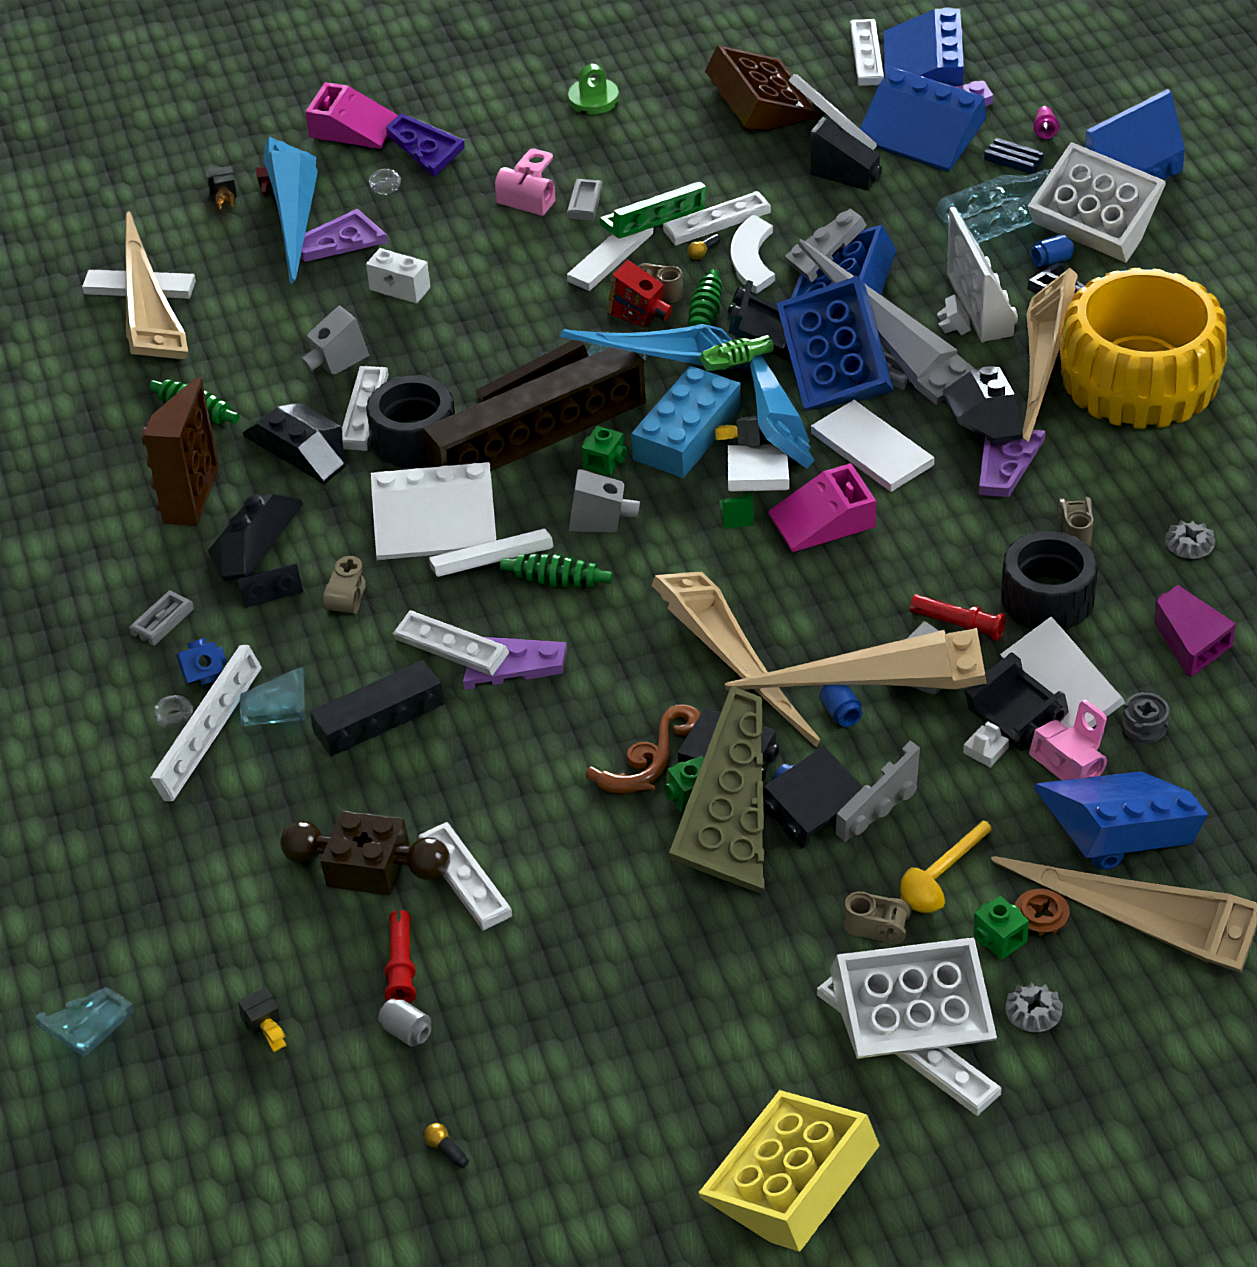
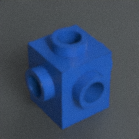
[176,638,227,685]

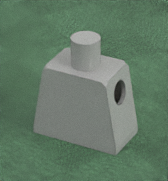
[301,305,369,375]
[569,469,640,533]

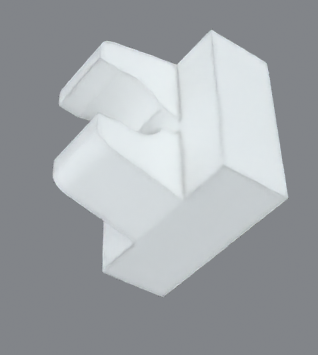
[937,294,971,335]
[963,722,1009,768]

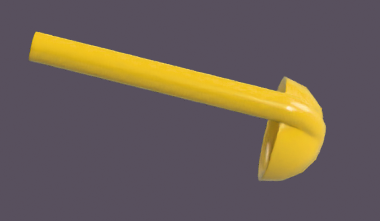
[900,821,992,914]

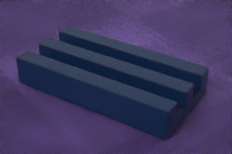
[984,138,1044,174]

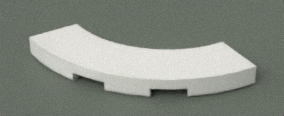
[731,215,775,294]

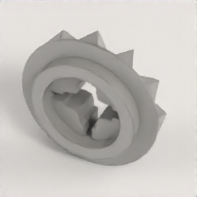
[1165,520,1215,559]
[1005,981,1063,1032]

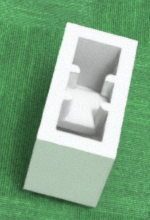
[366,248,430,304]

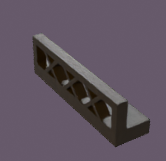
[475,340,589,402]

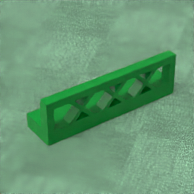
[600,182,706,239]

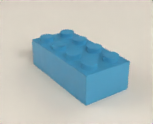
[631,366,741,478]

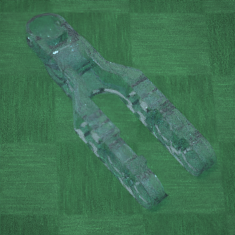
[936,169,1052,243]

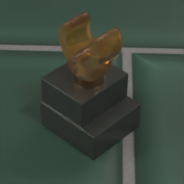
[206,166,237,209]

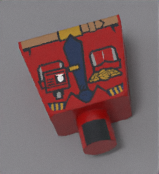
[607,260,673,327]

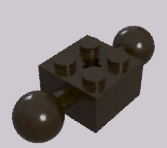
[280,811,450,895]

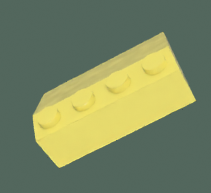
[699,1090,880,1252]

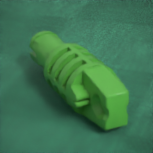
[699,335,774,371]

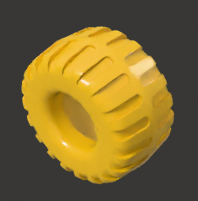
[1059,268,1227,429]

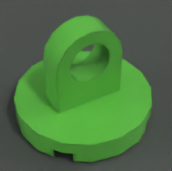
[568,64,619,115]

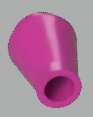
[1033,106,1060,139]

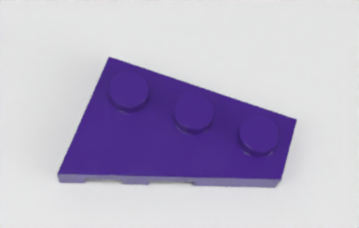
[386,113,465,177]

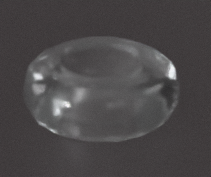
[368,169,401,194]
[154,695,193,729]

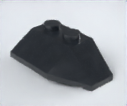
[943,366,1023,443]
[242,403,345,485]
[208,494,303,581]

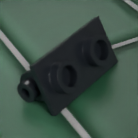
[237,563,304,608]

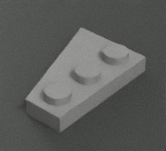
[785,208,867,283]
[836,740,920,842]

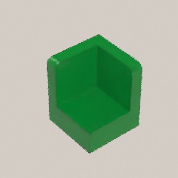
[719,491,754,529]

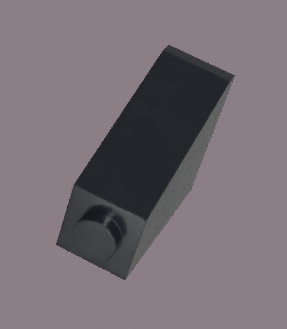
[811,117,882,191]

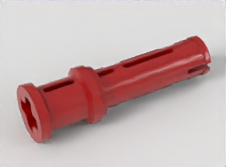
[910,593,1006,641]
[385,910,416,1004]

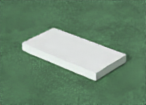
[789,74,877,150]
[811,400,934,492]
[728,444,789,492]
[1000,617,1125,728]

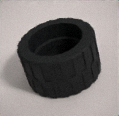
[366,375,455,468]
[1001,531,1098,630]

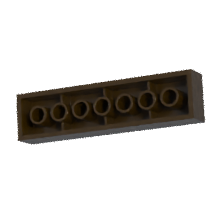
[423,347,646,471]

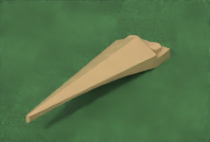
[125,211,188,360]
[1023,268,1078,442]
[651,571,820,747]
[724,628,987,691]
[991,856,1257,973]

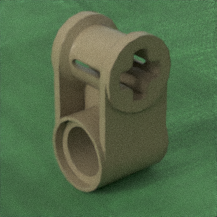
[638,263,684,303]
[1058,497,1094,547]
[323,556,366,614]
[843,891,912,944]

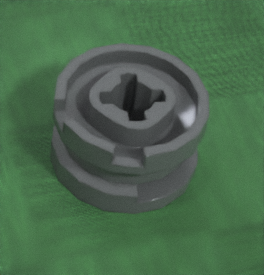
[1122,692,1169,743]

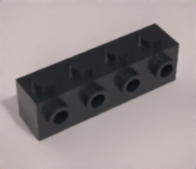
[309,660,444,757]

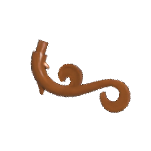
[586,704,700,794]

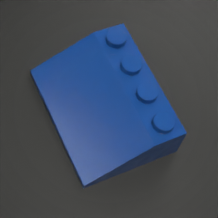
[884,7,964,87]
[860,67,986,172]
[1085,89,1185,180]
[791,225,897,298]
[776,276,894,410]
[1034,771,1208,858]

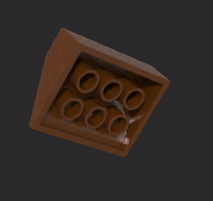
[705,45,821,131]
[141,377,219,526]

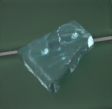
[240,667,305,726]
[35,987,134,1058]

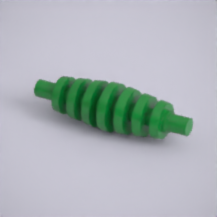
[688,269,722,327]
[149,379,240,425]
[500,554,613,588]

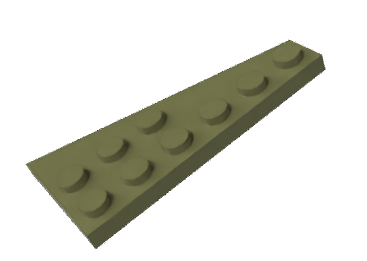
[667,686,764,894]

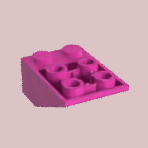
[305,82,398,149]
[768,463,876,552]

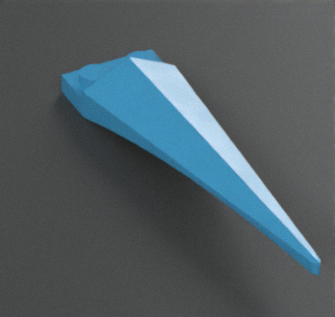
[264,137,318,284]
[559,324,750,370]
[749,355,815,469]

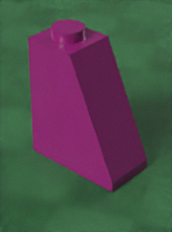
[1154,585,1236,677]

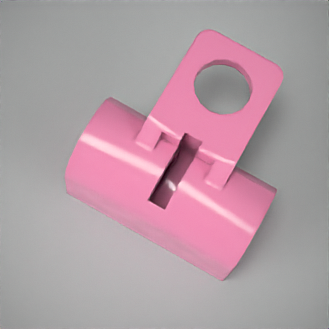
[495,149,556,216]
[1029,700,1107,780]

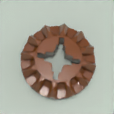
[1015,889,1070,937]

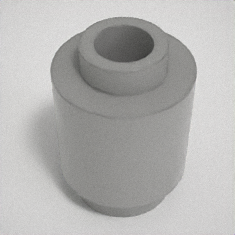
[378,999,431,1047]

